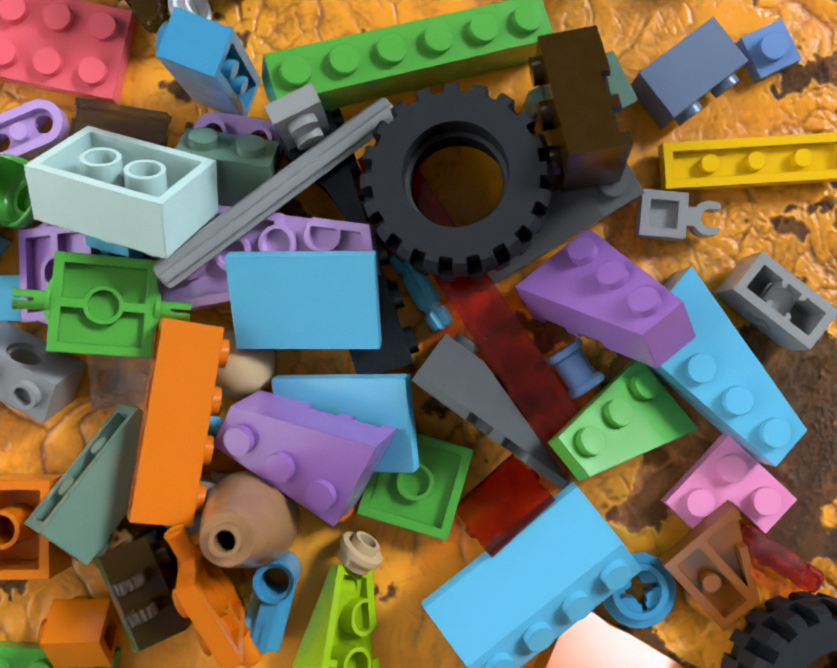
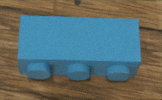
[156,7,261,116]

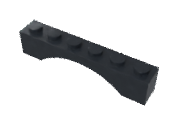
[278,108,420,374]

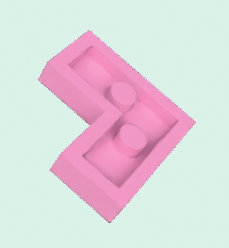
[661,434,797,534]

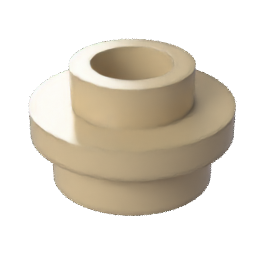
[337,531,383,575]

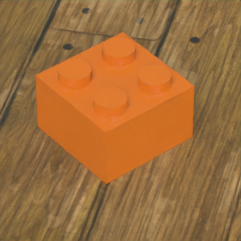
[0,473,72,580]

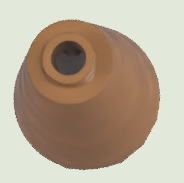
[199,469,300,568]

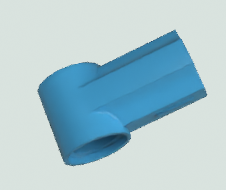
[245,550,301,653]

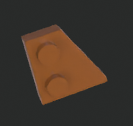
[658,500,760,631]

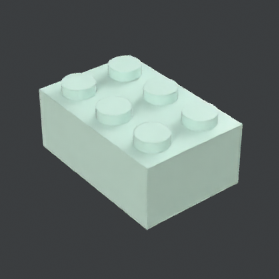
[24,126,219,259]

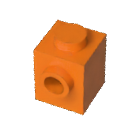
[38,596,122,668]

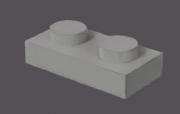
[264,83,331,151]

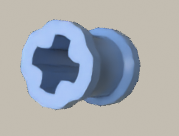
[544,338,605,400]

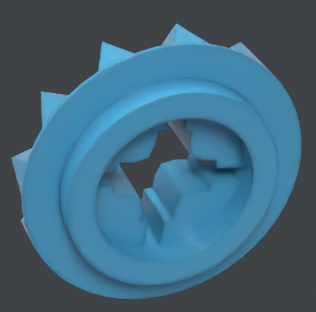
[603,551,676,628]

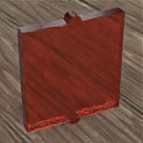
[456,453,555,558]

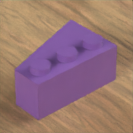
[515,228,696,368]
[214,390,398,526]

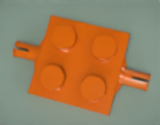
[164,524,262,668]

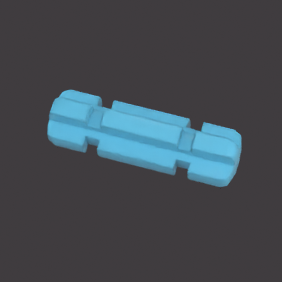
[390,255,453,332]

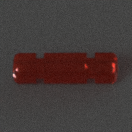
[740,525,825,593]

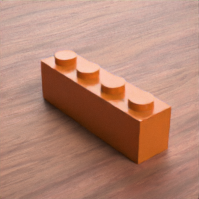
[126,318,230,528]

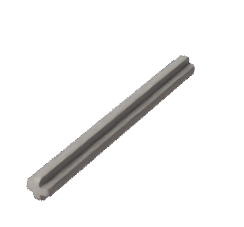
[152,97,393,288]

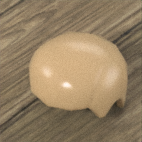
[215,328,276,401]

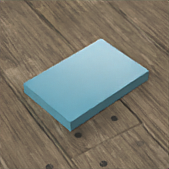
[225,250,382,349]
[271,374,419,473]

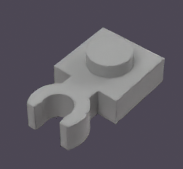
[634,189,721,242]

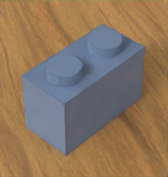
[630,16,748,130]

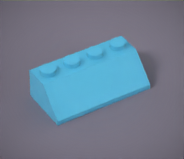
[421,482,642,668]

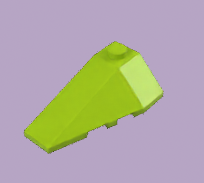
[291,563,380,668]

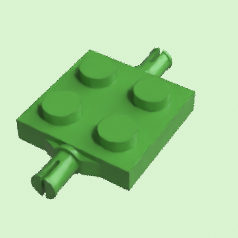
[11,251,191,359]

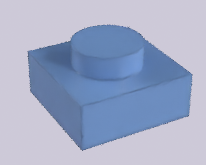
[735,19,802,84]

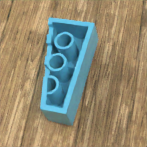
[646,266,807,467]

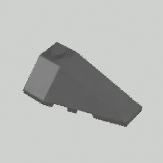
[466,145,645,295]
[411,333,570,490]

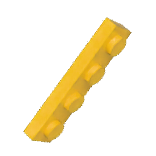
[658,132,837,192]

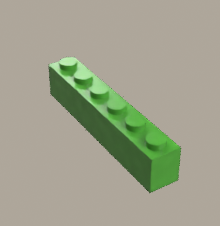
[261,0,553,111]

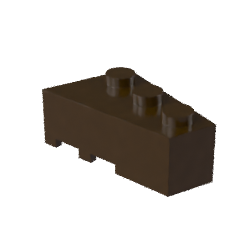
[529,25,634,192]

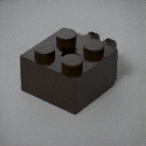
[93,525,192,652]

